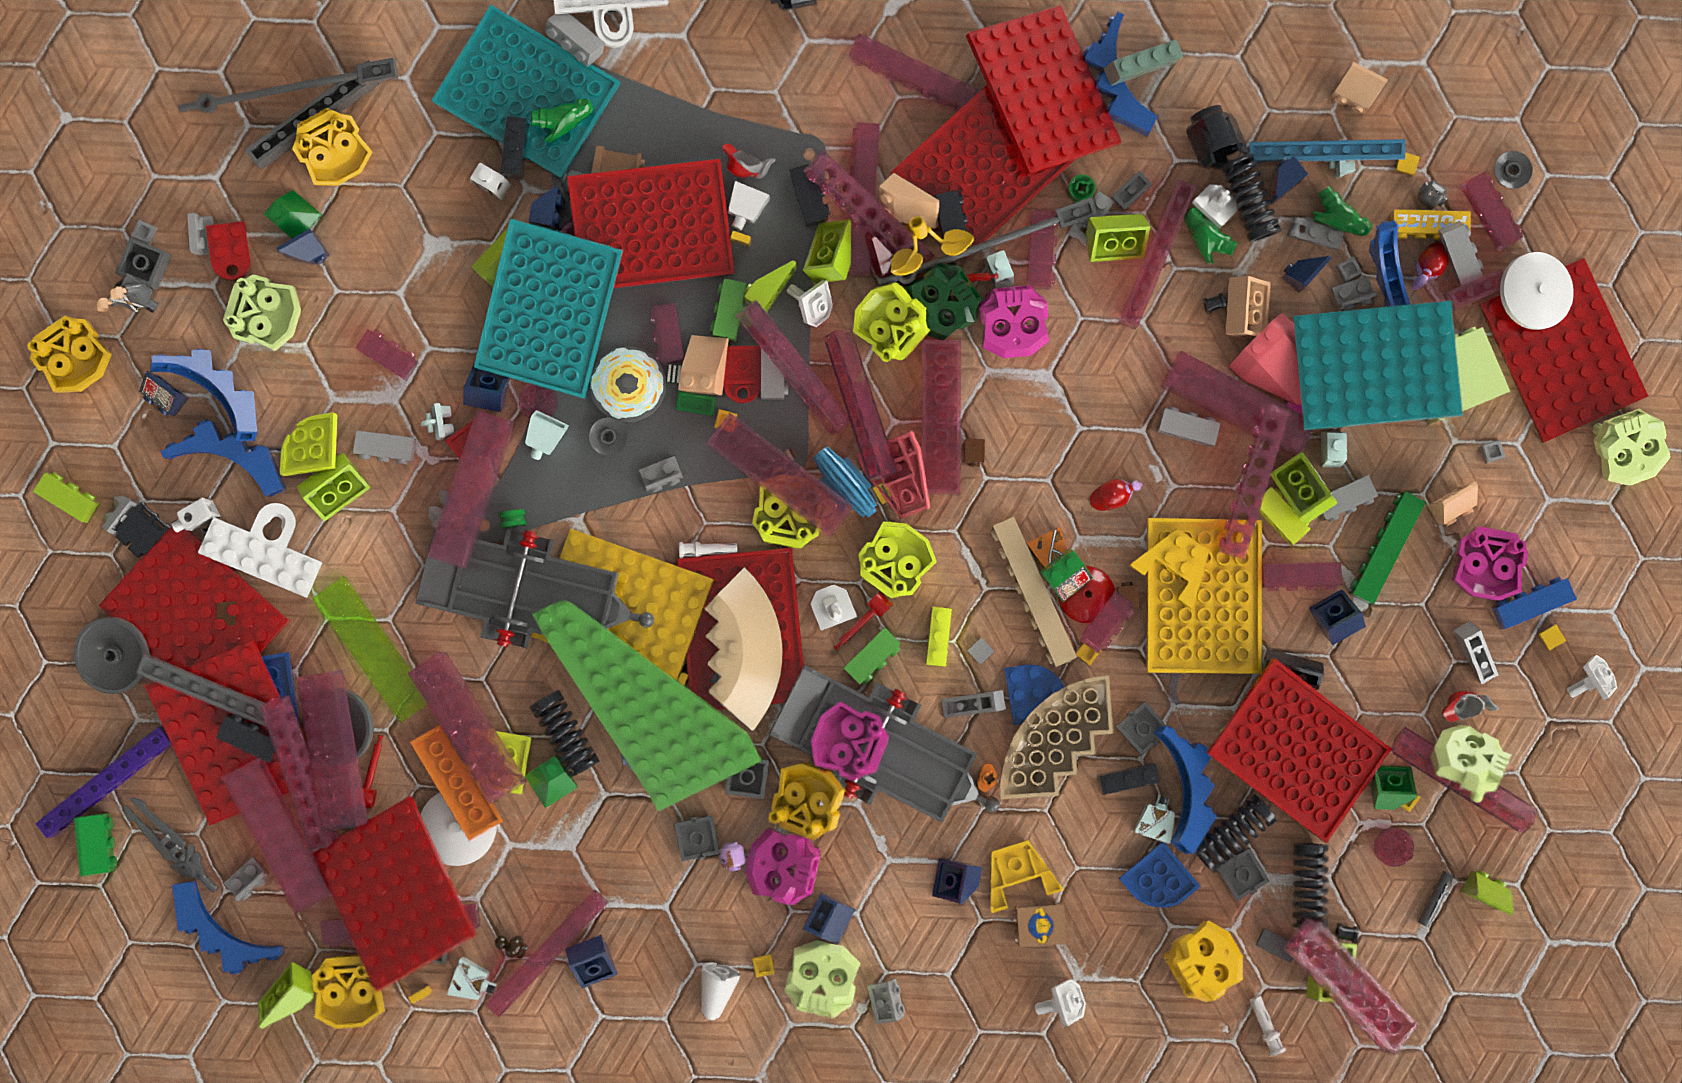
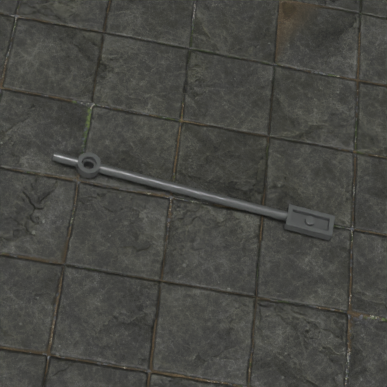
[179,58,398,114]
[877,197,1097,286]

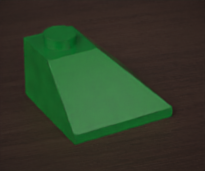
[263,190,322,239]
[525,755,578,808]
[1371,765,1417,810]

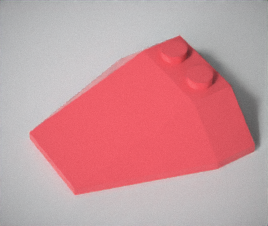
[1229,313,1301,406]
[856,431,930,519]

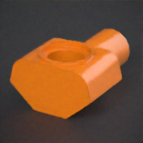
[977,763,997,792]

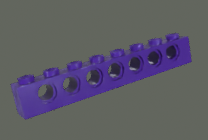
[35,726,172,839]

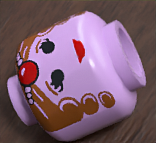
[719,842,746,872]

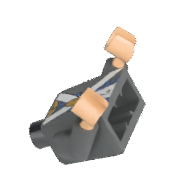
[97,273,158,313]

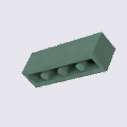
[1104,39,1184,86]

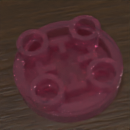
[519,384,558,419]
[1374,827,1414,867]

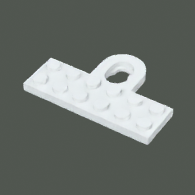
[553,0,668,48]
[198,503,323,598]

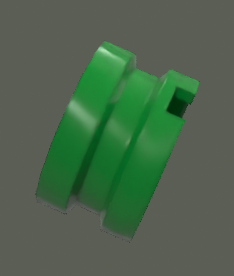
[1068,174,1095,202]
[498,509,527,528]

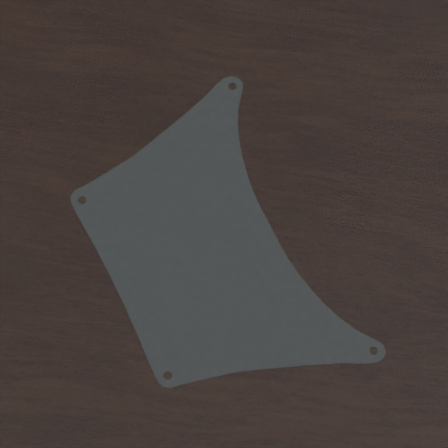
[466,63,826,543]

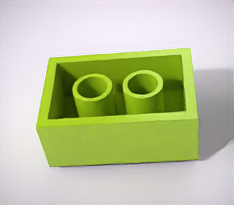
[1270,452,1338,525]

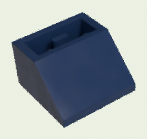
[529,187,565,231]
[803,892,855,944]

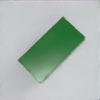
[675,391,716,417]

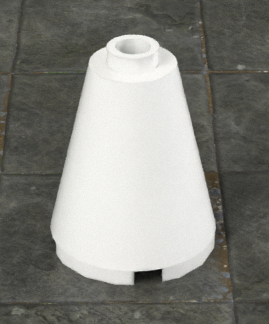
[701,963,740,1020]

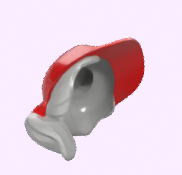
[721,144,775,179]
[1442,691,1499,722]

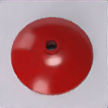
[1058,566,1116,623]

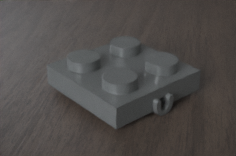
[1116,701,1166,756]
[674,815,719,861]
[1218,847,1270,901]

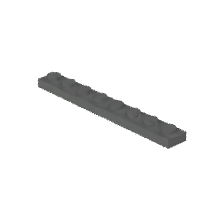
[136,654,292,734]

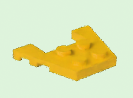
[1129,528,1209,609]
[990,840,1063,913]

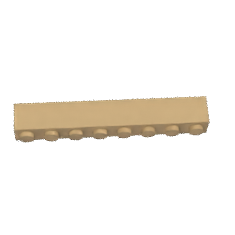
[990,517,1077,667]

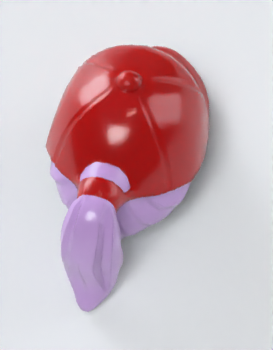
[1412,243,1449,290]
[1090,479,1142,511]

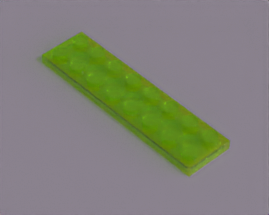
[312,576,433,723]

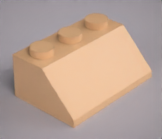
[1225,276,1270,339]

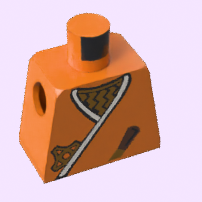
[1026,527,1067,568]

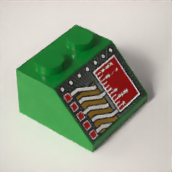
[1039,548,1093,602]

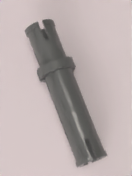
[1418,870,1455,928]

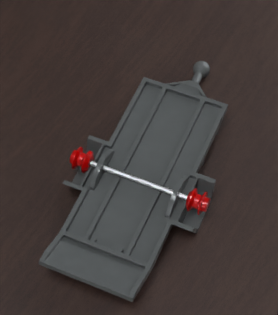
[415,529,654,649]
[769,665,1000,823]

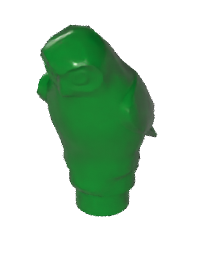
[531,98,593,143]
[1312,186,1372,237]
[1184,207,1238,264]

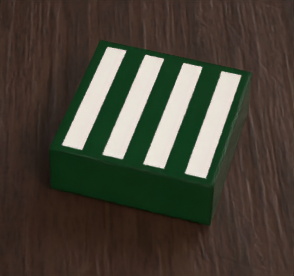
[666,364,682,384]

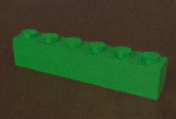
[1349,491,1426,605]

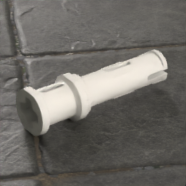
[679,541,737,559]
[1249,996,1286,1056]

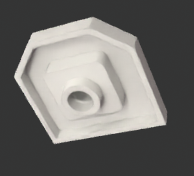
[1192,185,1237,229]
[787,280,833,327]
[811,585,857,631]
[1567,655,1617,700]
[1035,979,1086,1026]

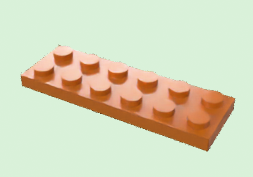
[410,723,503,842]

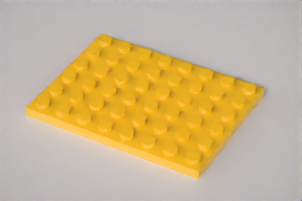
[1146,518,1262,674]
[531,528,714,681]

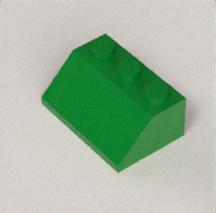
[74,813,117,877]

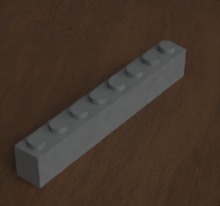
[245,60,383,170]

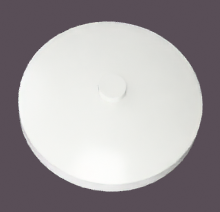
[1500,252,1573,330]
[421,793,497,866]

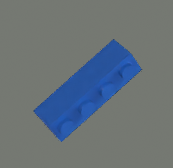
[1492,577,1577,629]

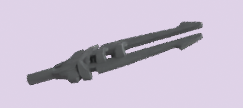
[123,797,219,893]

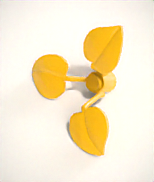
[891,216,974,275]

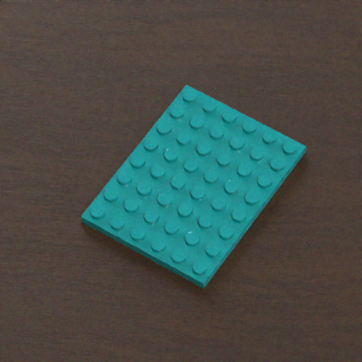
[431,5,621,179]
[474,218,623,398]
[1293,301,1463,430]

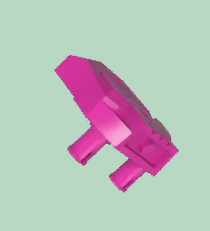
[979,285,1049,358]
[1452,526,1528,601]
[811,701,889,781]
[745,828,821,905]

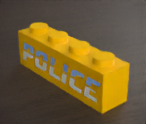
[1390,209,1471,240]

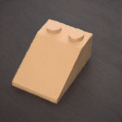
[1331,62,1388,114]
[879,173,939,228]
[678,335,728,396]
[1428,482,1478,526]

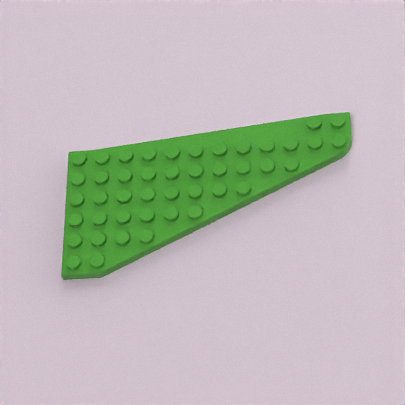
[533,601,761,811]

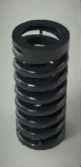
[1221,154,1282,243]
[529,690,600,779]
[1195,794,1277,873]
[1292,843,1329,929]

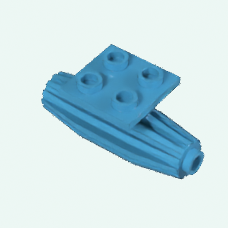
[813,446,877,518]

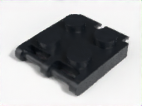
[115,501,171,557]

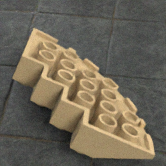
[705,568,782,731]
[1001,675,1113,799]

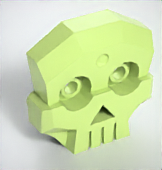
[223,274,301,351]
[1592,408,1670,485]
[1430,725,1511,802]
[785,940,860,1018]

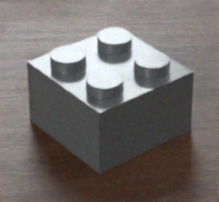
[115,238,172,290]
[725,758,770,799]

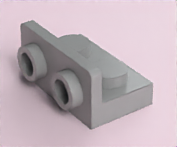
[187,213,213,256]
[1331,276,1378,311]
[639,456,683,493]
[224,857,270,901]
[868,979,905,1024]

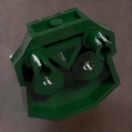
[904,262,982,341]

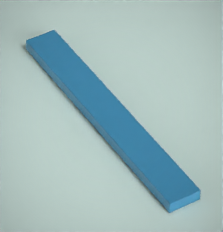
[1249,139,1405,162]

